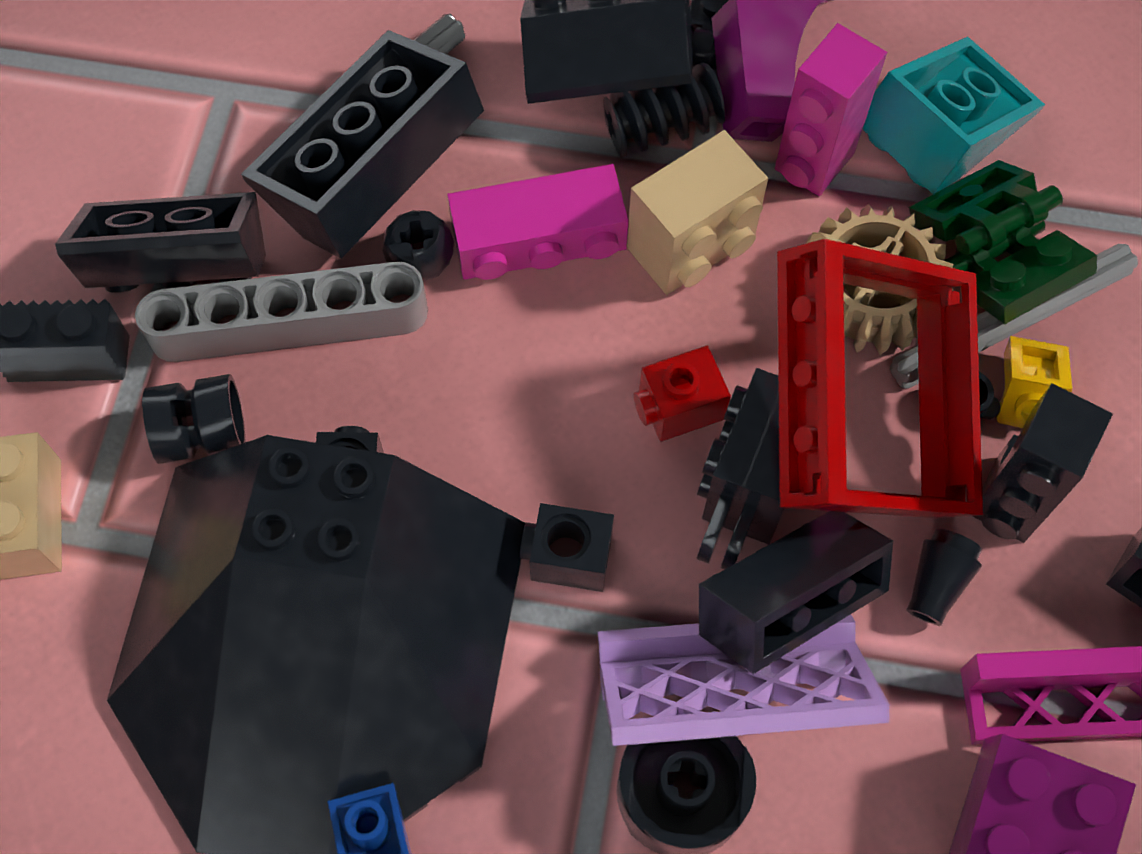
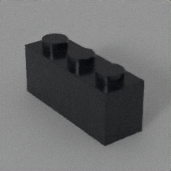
[699,511,893,674]

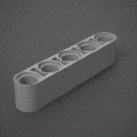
[135,262,428,362]

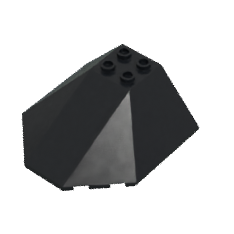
[107,435,525,854]

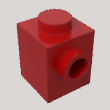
[633,345,731,442]

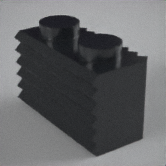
[0,299,130,382]

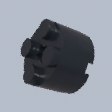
[617,736,756,854]

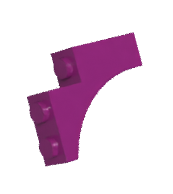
[712,0,830,142]

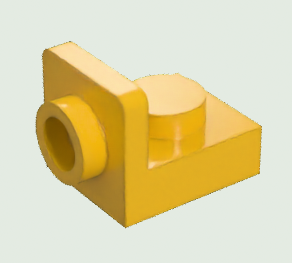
[997,336,1072,428]

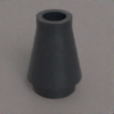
[906,529,982,626]

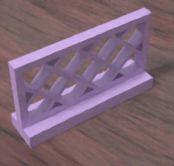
[597,614,889,746]

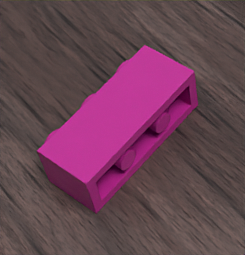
[774,23,887,197]
[447,164,629,280]

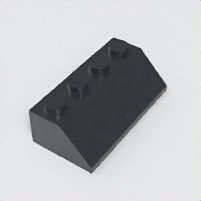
[241,30,484,259]

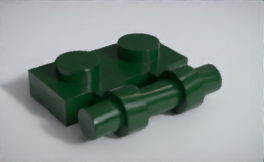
[909,160,1063,256]
[944,221,1097,324]

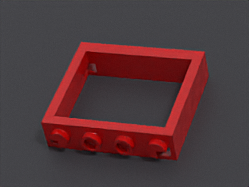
[777,238,983,518]

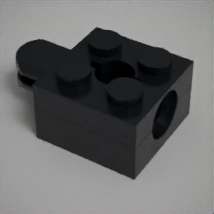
[697,368,784,570]

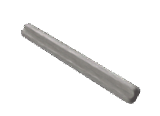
[890,244,1138,388]

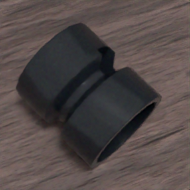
[142,374,246,464]

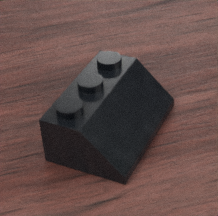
[520,0,693,104]
[55,192,266,293]

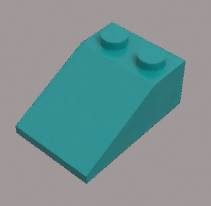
[863,36,1045,194]

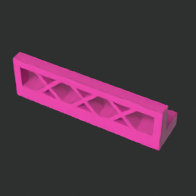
[960,646,1142,744]

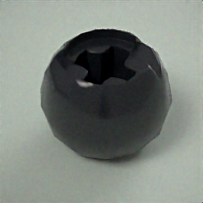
[382,210,454,281]

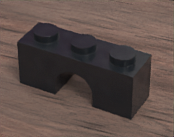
[972,383,1113,543]

